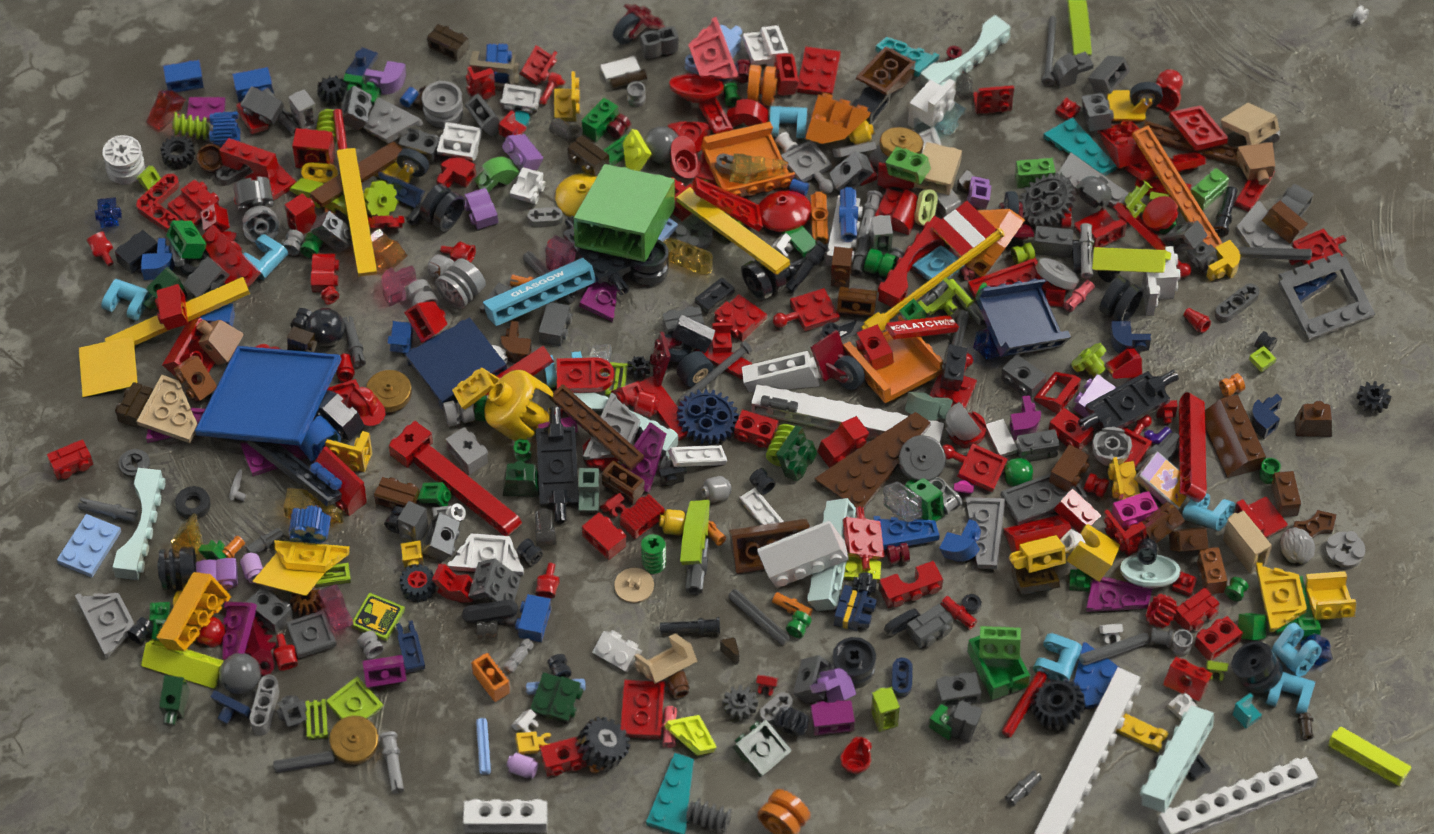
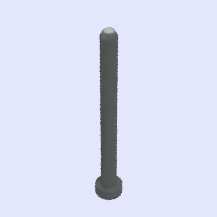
[1042,16,1056,86]
[678,341,753,403]

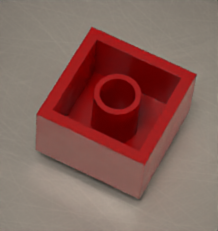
[292,128,336,171]

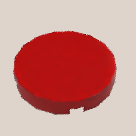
[1143,196,1178,231]

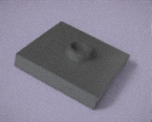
[286,610,337,658]

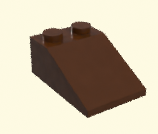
[856,46,916,95]

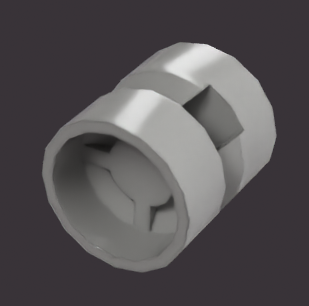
[406,279,439,306]
[443,401,475,427]

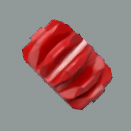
[1145,594,1178,629]

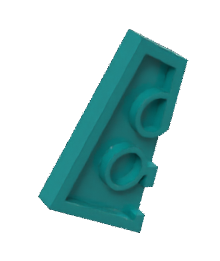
[875,37,940,77]

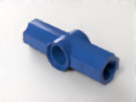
[839,187,858,242]

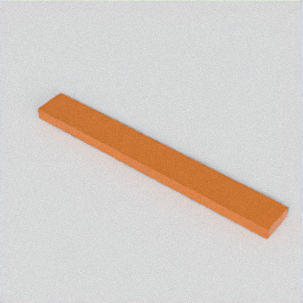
[1132,125,1223,248]

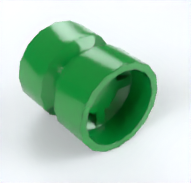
[864,248,897,278]

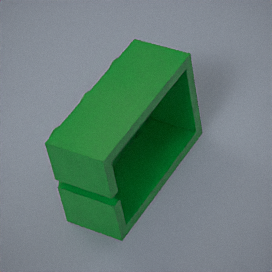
[967,636,1030,700]

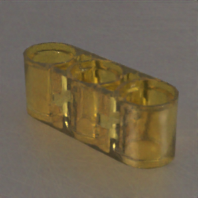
[663,238,713,275]

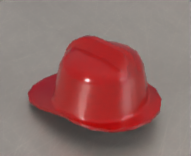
[670,136,699,179]
[346,386,385,426]

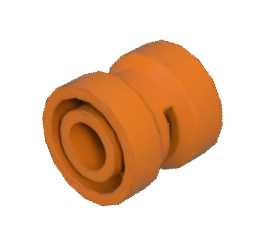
[1219,373,1245,397]

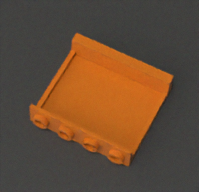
[701,122,795,197]
[843,315,944,403]

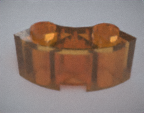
[370,228,408,269]

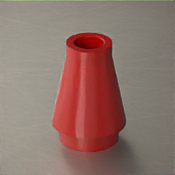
[1183,308,1211,333]
[336,353,355,382]

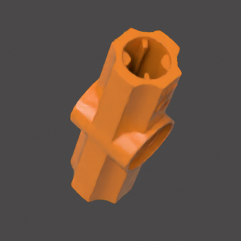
[810,192,829,245]

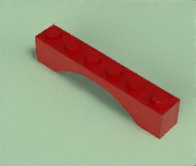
[877,216,947,308]

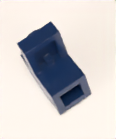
[1110,321,1151,354]
[1250,394,1282,439]

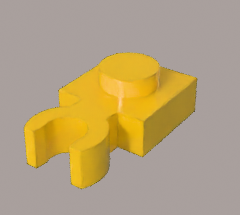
[515,732,551,755]

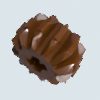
[290,586,324,618]

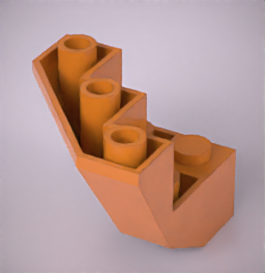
[805,93,871,144]
[966,209,1025,277]

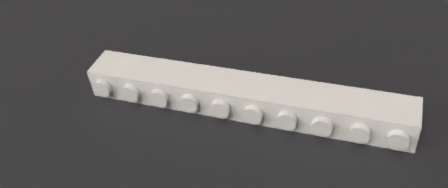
[751,385,944,444]
[1035,667,1142,834]

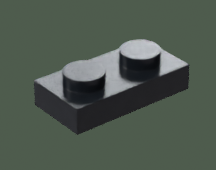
[695,277,735,313]

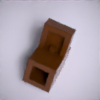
[501,321,532,364]

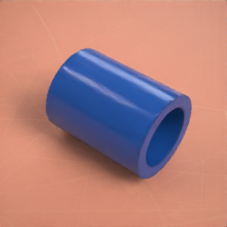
[399,87,419,107]
[789,179,809,196]

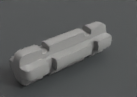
[504,639,534,673]

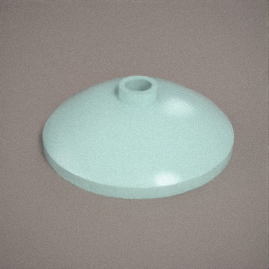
[1120,555,1180,588]

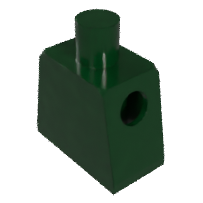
[143,267,188,311]
[502,461,540,497]
[159,675,190,727]

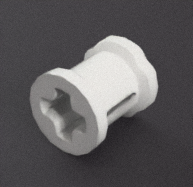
[775,132,798,153]

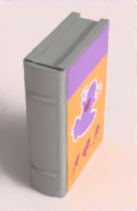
[1134,451,1188,510]

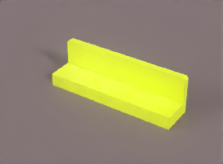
[1092,247,1171,273]
[141,639,223,688]
[1328,727,1411,787]

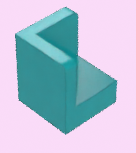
[1233,693,1262,729]

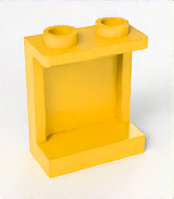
[1305,571,1356,620]

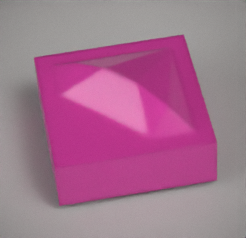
[954,481,974,494]

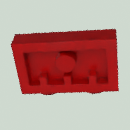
[973,85,1014,114]
[1074,209,1127,251]
[1234,497,1288,538]
[1103,509,1147,557]

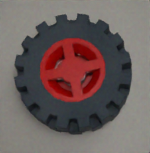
[400,564,436,603]

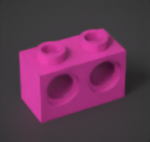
[1112,491,1158,530]

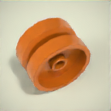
[747,65,777,106]
[757,789,811,834]

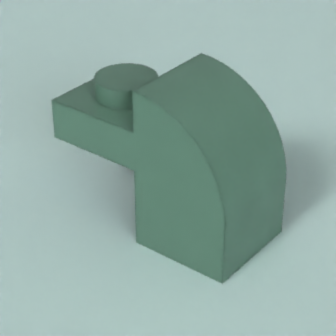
[905,392,953,421]
[579,468,599,513]

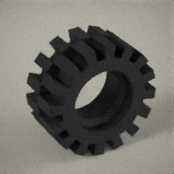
[160,135,195,170]

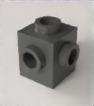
[1186,241,1218,273]
[276,695,307,727]

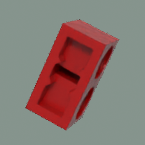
[734,409,778,448]
[1194,616,1243,661]

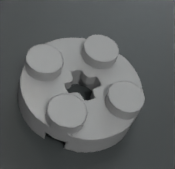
[1325,531,1365,569]

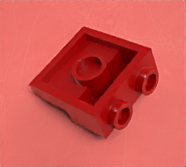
[167,180,220,227]
[714,294,767,342]

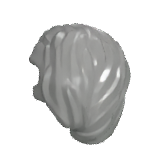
[1281,528,1315,564]

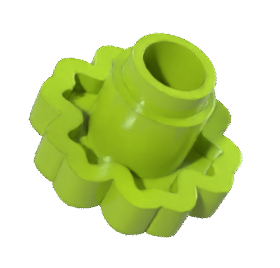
[363,180,398,216]
[1070,342,1107,377]

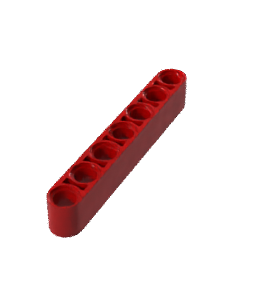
[1179,392,1207,503]
[412,444,522,536]

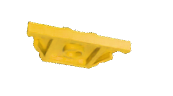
[274,540,350,572]
[1255,562,1307,632]

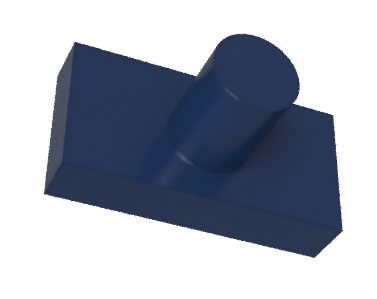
[345,47,378,79]
[210,690,252,724]

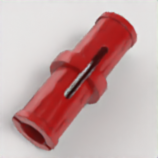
[940,596,978,630]

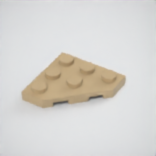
[137,375,198,443]

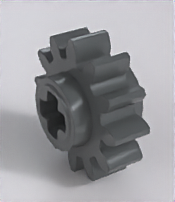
[722,685,758,721]

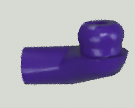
[1144,427,1172,444]

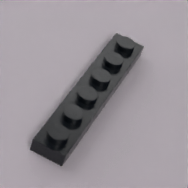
[247,440,342,507]

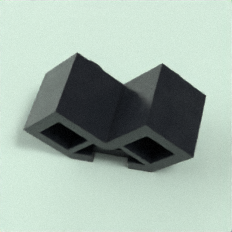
[315,390,365,441]

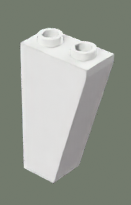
[742,351,821,392]

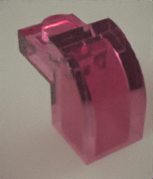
[381,265,416,306]
[318,584,354,632]

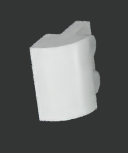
[742,26,789,67]
[437,122,482,161]

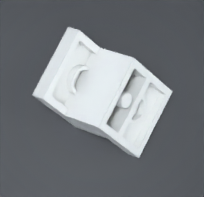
[908,78,956,128]
[1142,246,1180,315]

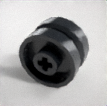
[420,184,465,232]
[628,239,669,285]
[741,259,786,301]
[1099,276,1144,321]
[831,637,876,689]
[1231,641,1283,693]

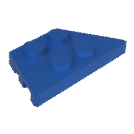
[1074,642,1119,709]

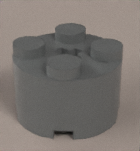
[233,177,274,211]

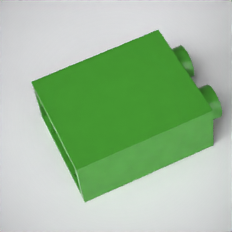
[574,164,675,262]

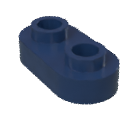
[892,657,913,697]

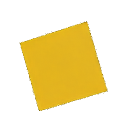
[79,336,138,397]
[252,553,325,596]

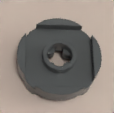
[676,215,713,251]

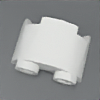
[510,168,546,204]

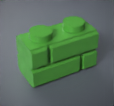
[1191,168,1229,211]

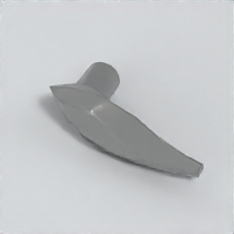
[229,469,247,502]

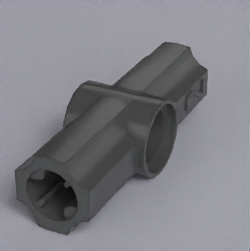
[1136,432,1179,474]
[686,538,709,595]

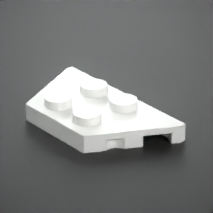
[448,533,524,576]

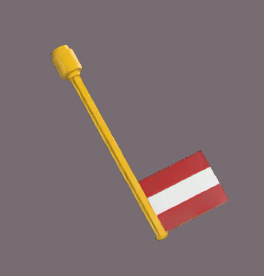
[861,201,1005,332]

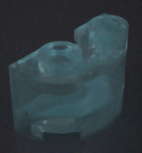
[933,102,966,135]

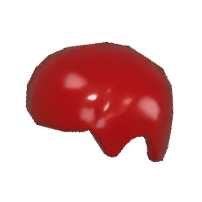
[1156,69,1183,91]
[196,617,226,648]

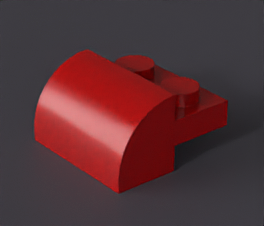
[875,189,918,235]

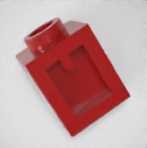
[712,322,732,353]
[611,381,642,406]

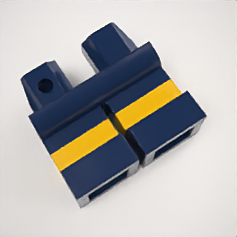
[834,585,877,631]

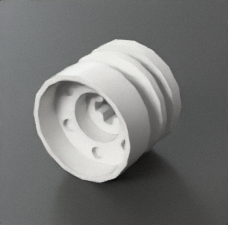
[103,135,145,185]

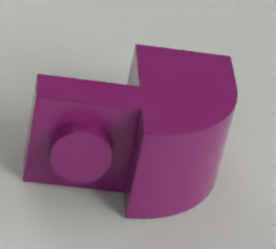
[1009,396,1041,440]

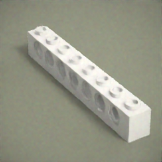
[1158,757,1318,834]

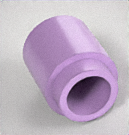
[240,553,263,583]
[507,753,539,778]

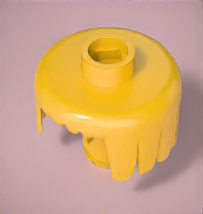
[484,370,553,441]

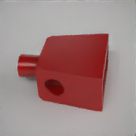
[404,301,447,343]

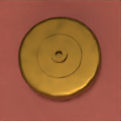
[879,127,924,157]
[366,370,412,412]
[329,715,379,765]

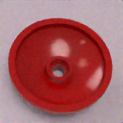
[669,74,724,103]
[758,190,811,232]

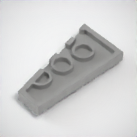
[1058,153,1128,208]
[966,497,1005,569]

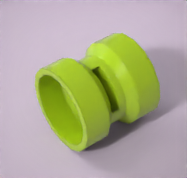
[1011,242,1035,265]

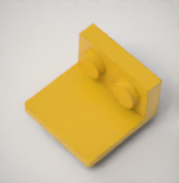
[554,71,580,122]
[452,368,500,410]
[325,431,372,472]
[1108,457,1140,501]

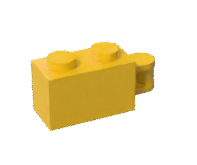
[1009,535,1066,573]

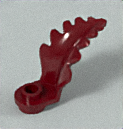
[245,616,277,676]

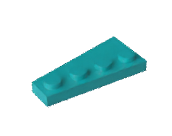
[1043,118,1117,176]
[646,753,694,834]

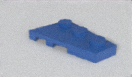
[873,516,940,550]

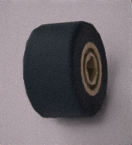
[676,351,713,388]

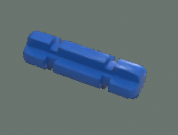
[310,462,342,491]

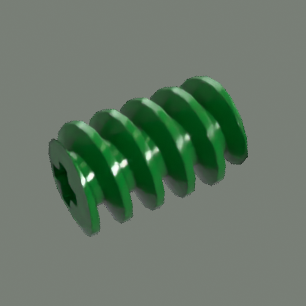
[641,534,666,574]

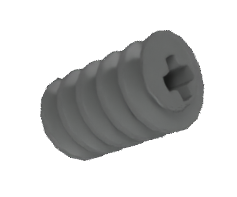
[686,798,732,833]

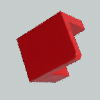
[499,110,526,138]

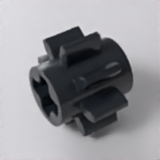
[628,356,650,379]
[852,572,877,597]

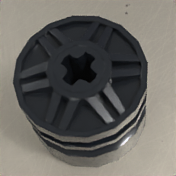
[157,546,197,591]

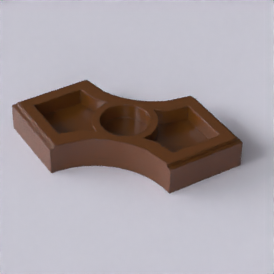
[1293,510,1337,539]

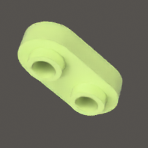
[915,189,938,226]

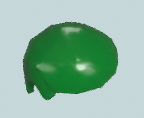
[1004,458,1033,487]

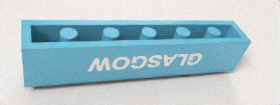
[483,258,596,326]

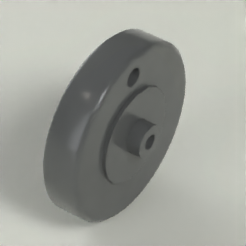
[898,435,946,482]

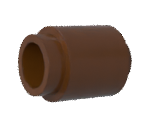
[666,669,690,699]

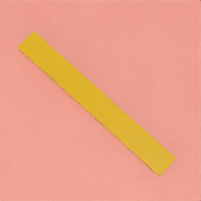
[337,148,377,277]
[676,188,790,275]
[105,277,250,346]

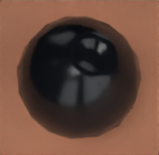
[306,308,345,347]

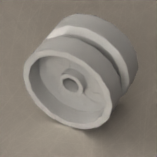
[422,81,463,128]

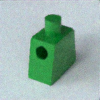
[905,478,945,522]

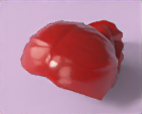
[1147,83,1181,112]
[840,737,872,774]

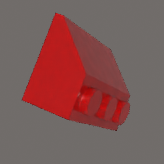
[162,318,215,384]
[315,446,367,516]
[1003,515,1071,553]

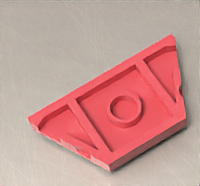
[689,17,740,79]

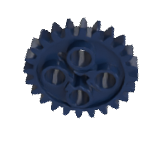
[676,389,739,445]

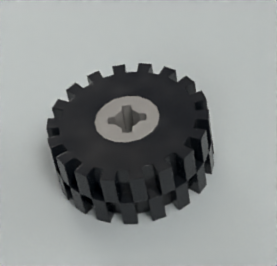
[576,717,631,771]

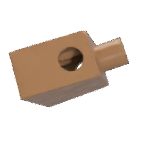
[1236,142,1275,185]
[197,320,244,365]

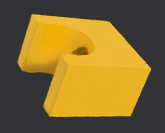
[1066,524,1120,582]

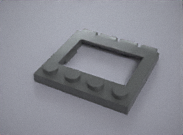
[1278,252,1375,342]

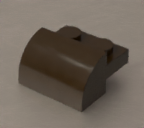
[1011,563,1060,595]

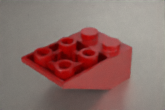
[1098,121,1147,168]

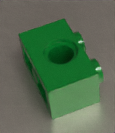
[581,98,618,142]
[166,220,206,259]

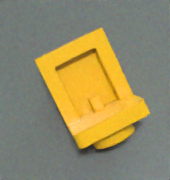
[401,541,424,568]

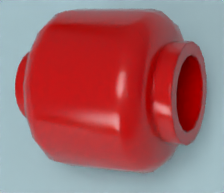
[631,390,660,417]

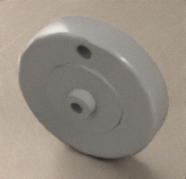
[1036,258,1079,290]

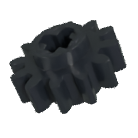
[1356,381,1392,414]

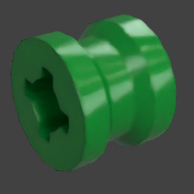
[1224,577,1249,601]

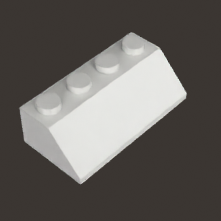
[758,521,849,588]

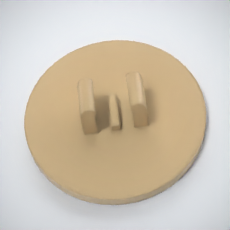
[614,568,654,603]

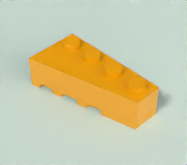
[157,572,231,651]

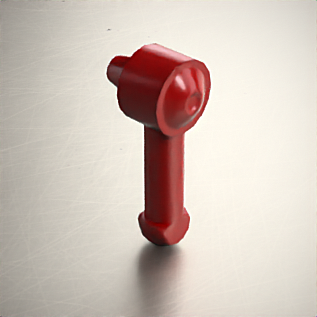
[539,72,566,105]

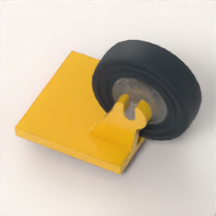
[1107,82,1163,121]
[374,148,429,183]

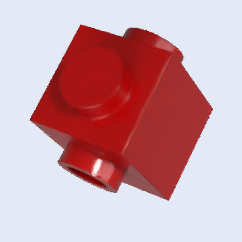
[201,204,230,233]

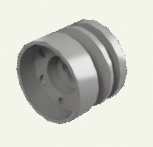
[435,258,486,309]

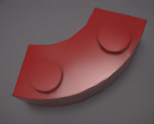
[817,416,869,468]

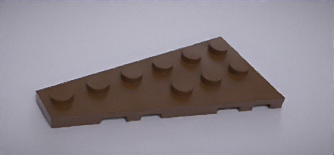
[814,412,931,509]

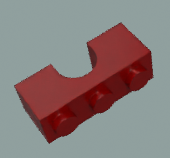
[219,138,279,181]
[878,561,943,608]

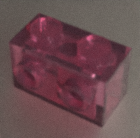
[545,235,576,271]

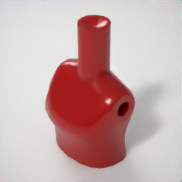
[86,231,114,266]
[440,242,476,263]
[535,563,560,599]
[273,634,299,671]

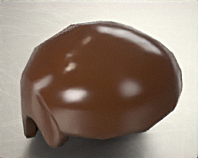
[197,144,223,172]

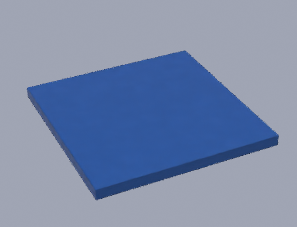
[195,346,342,446]

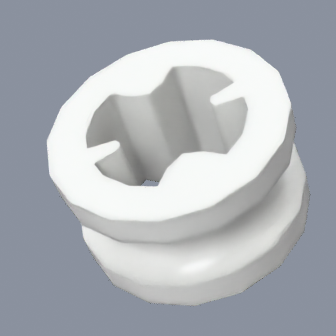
[1352,6,1369,24]
[446,504,466,521]

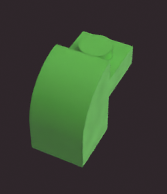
[474,157,520,192]

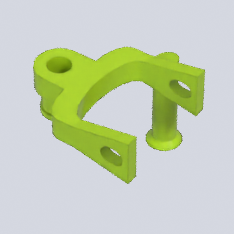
[1124,181,1153,218]
[918,277,975,315]

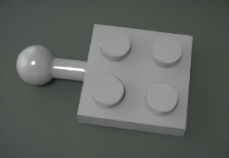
[781,140,834,194]

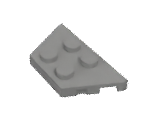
[364,98,423,143]
[1236,201,1293,248]
[583,393,641,460]
[75,593,135,658]

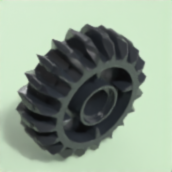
[1031,677,1086,730]

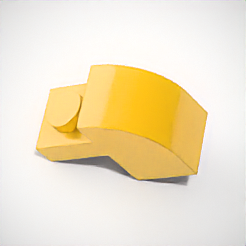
[1206,240,1240,282]

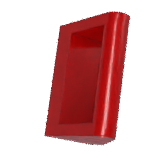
[1105,348,1142,379]
[1034,372,1081,414]

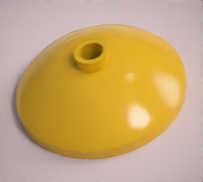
[555,173,597,218]

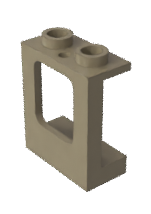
[470,51,520,91]

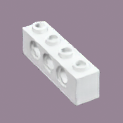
[463,799,548,833]

